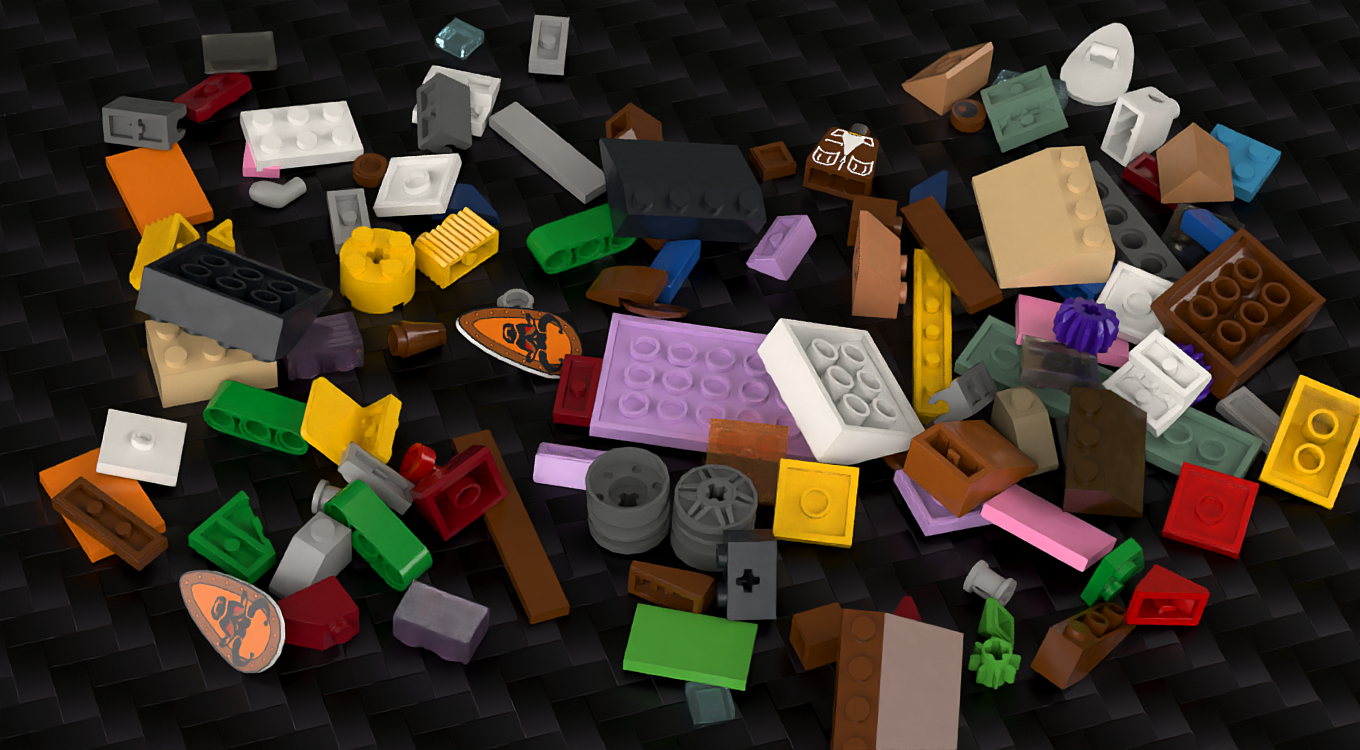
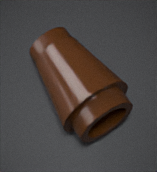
[387,321,447,358]

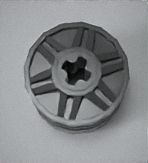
[585,447,671,555]
[670,464,758,572]

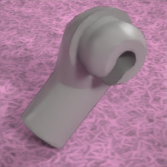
[249,177,306,209]

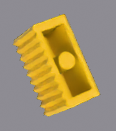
[414,207,499,289]
[129,213,200,291]

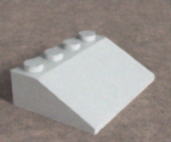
[757,318,925,465]

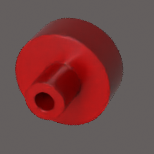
[399,443,441,485]

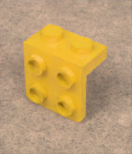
[300,377,402,466]

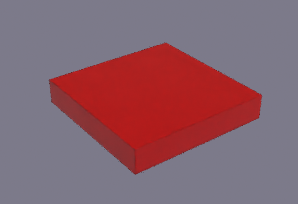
[1161,461,1259,559]

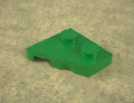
[188,490,276,584]
[1080,537,1145,608]

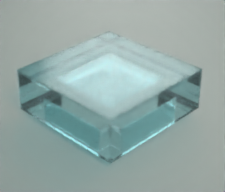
[435,18,484,60]
[685,682,735,724]

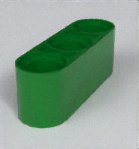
[526,203,637,274]
[203,380,311,455]
[323,479,433,591]

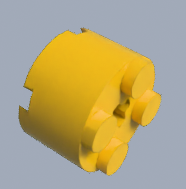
[340,226,415,314]

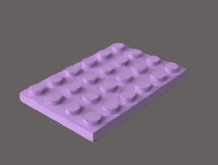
[589,313,821,463]

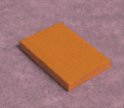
[106,142,214,236]
[39,447,166,563]

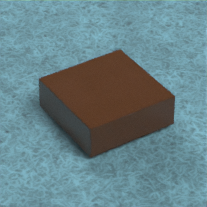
[749,141,797,181]

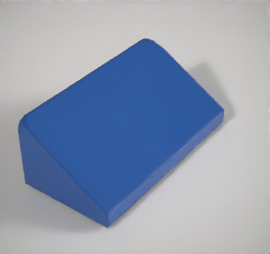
[1180,209,1236,253]
[650,239,701,304]

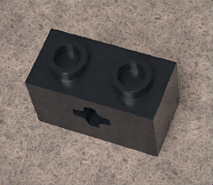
[716,529,777,621]

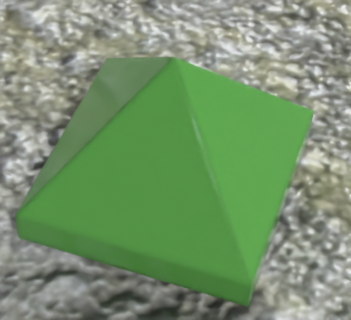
[977,597,1014,650]

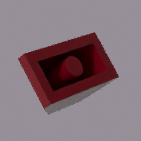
[276,575,359,650]

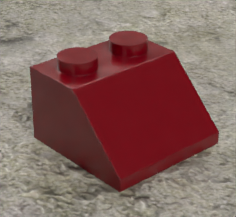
[409,444,509,542]

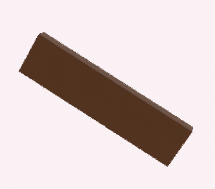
[900,195,1003,315]

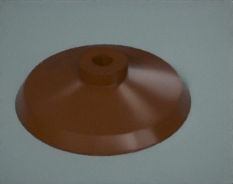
[622,300,689,320]

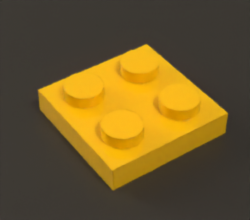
[772,458,859,548]

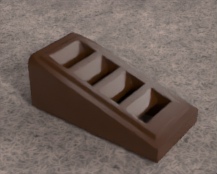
[628,560,716,615]

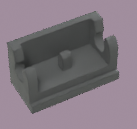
[416,73,472,154]
[102,96,187,151]
[928,361,998,424]

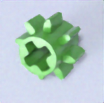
[968,636,1021,689]

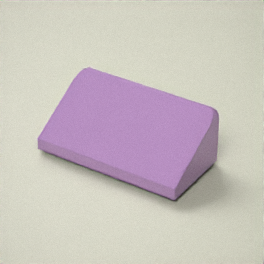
[746,215,817,281]
[533,442,607,490]

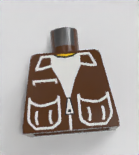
[803,123,879,201]

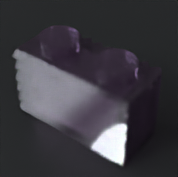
[282,311,364,381]
[393,580,489,665]

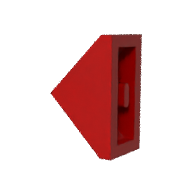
[1124,564,1210,626]

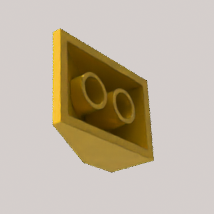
[1258,375,1360,510]

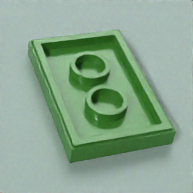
[623,603,758,691]

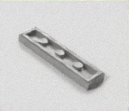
[489,101,607,204]

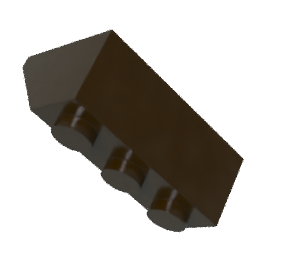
[1063,387,1147,518]

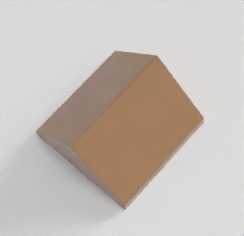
[902,42,994,116]
[1156,122,1234,204]

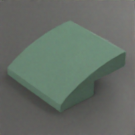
[980,65,1069,153]

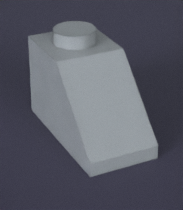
[269,511,352,599]

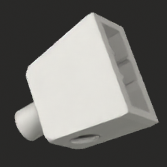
[1100,86,1180,167]

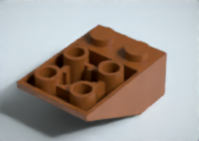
[903,420,1039,518]

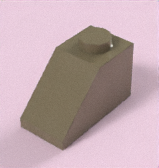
[990,383,1059,478]

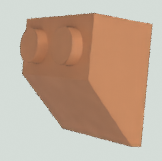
[852,210,907,319]

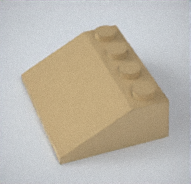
[972,146,1116,289]

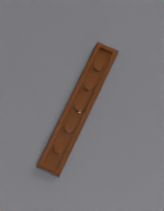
[452,429,570,624]

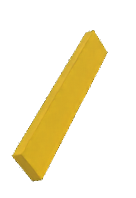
[912,249,952,425]

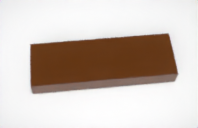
[52,476,168,571]

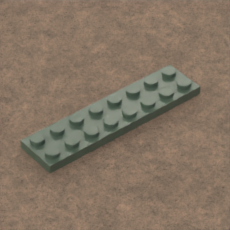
[954,315,1264,479]

